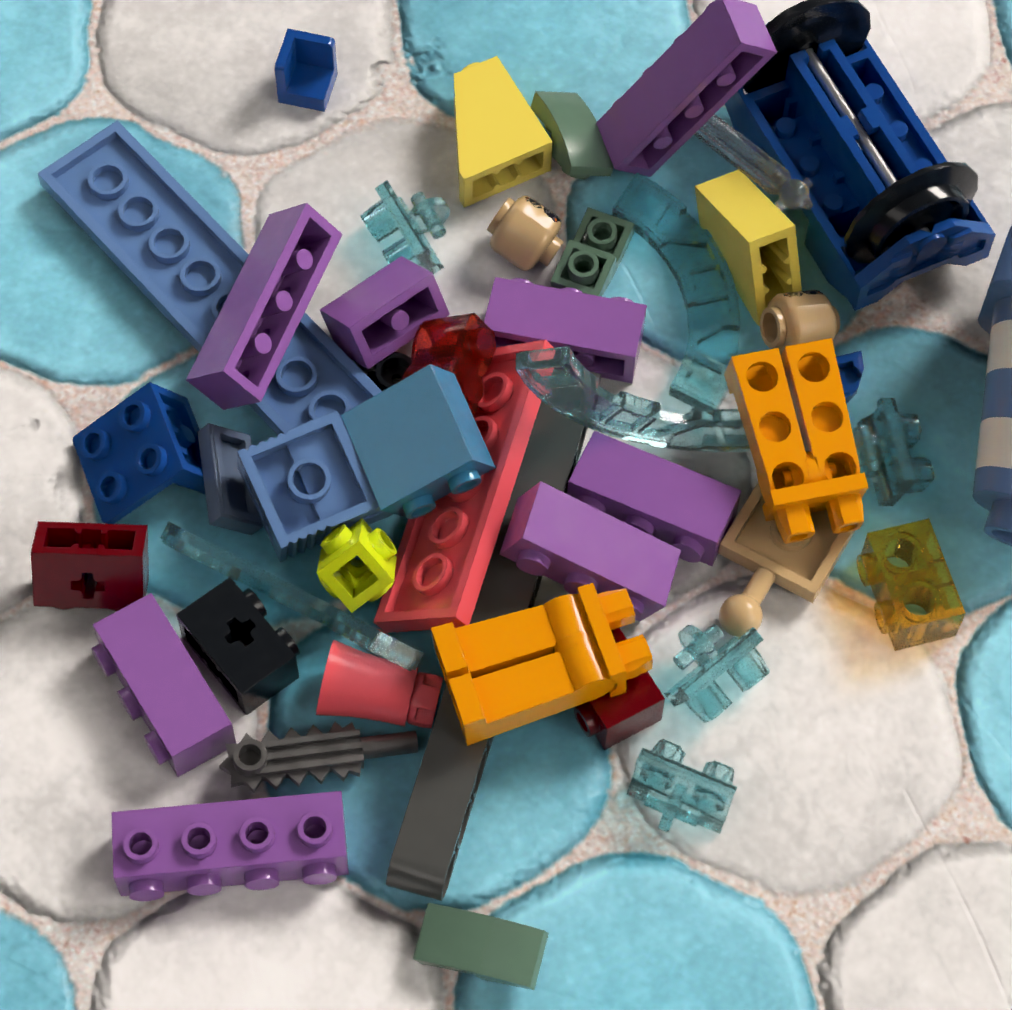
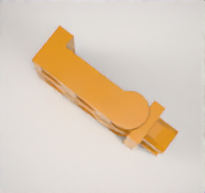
[724,338,869,544]
[431,583,653,746]

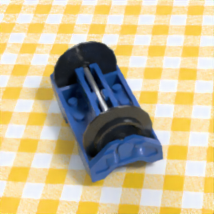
[725,0,996,311]

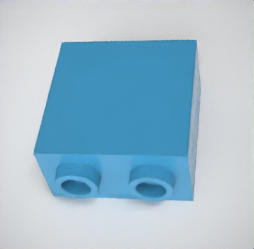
[341,364,496,519]

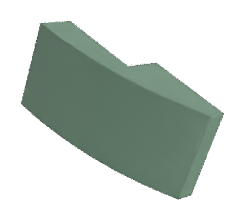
[531,91,613,179]
[550,207,634,297]
[413,903,549,990]

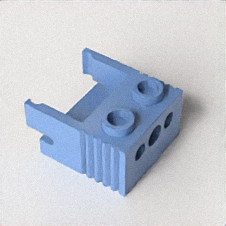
[237,410,392,562]

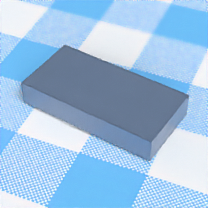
[197,423,263,535]

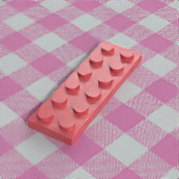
[373,340,557,633]

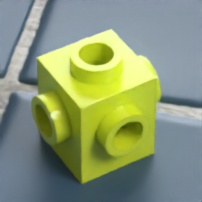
[316,518,397,613]

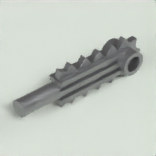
[219,722,418,793]

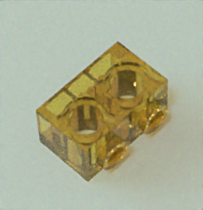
[857,518,966,651]

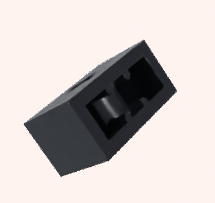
[176,577,300,715]

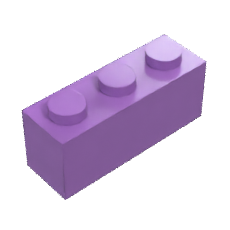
[482,277,647,383]
[567,431,742,566]
[499,481,681,621]
[91,593,236,777]

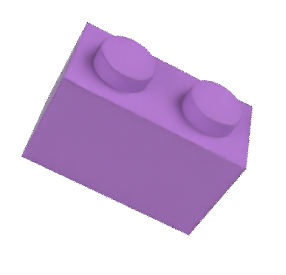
[320,256,450,369]

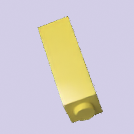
[454,56,553,208]
[695,169,802,326]

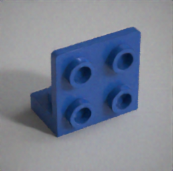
[73,382,205,524]

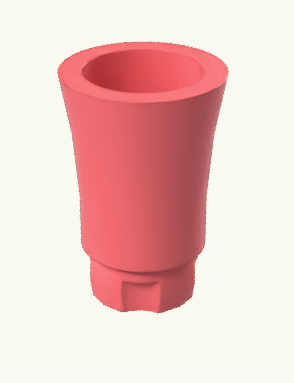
[316,640,443,729]

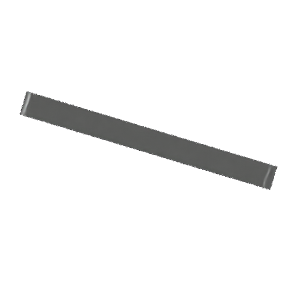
[386,362,601,901]

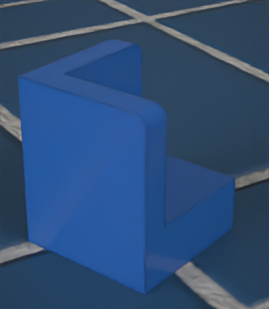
[274,29,338,112]

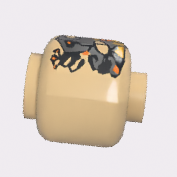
[487,196,564,271]
[760,290,840,355]

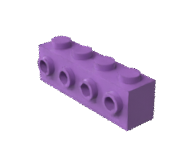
[596,0,777,177]
[186,203,343,410]
[111,791,349,901]

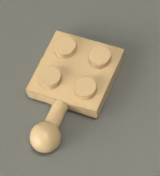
[718,483,864,637]

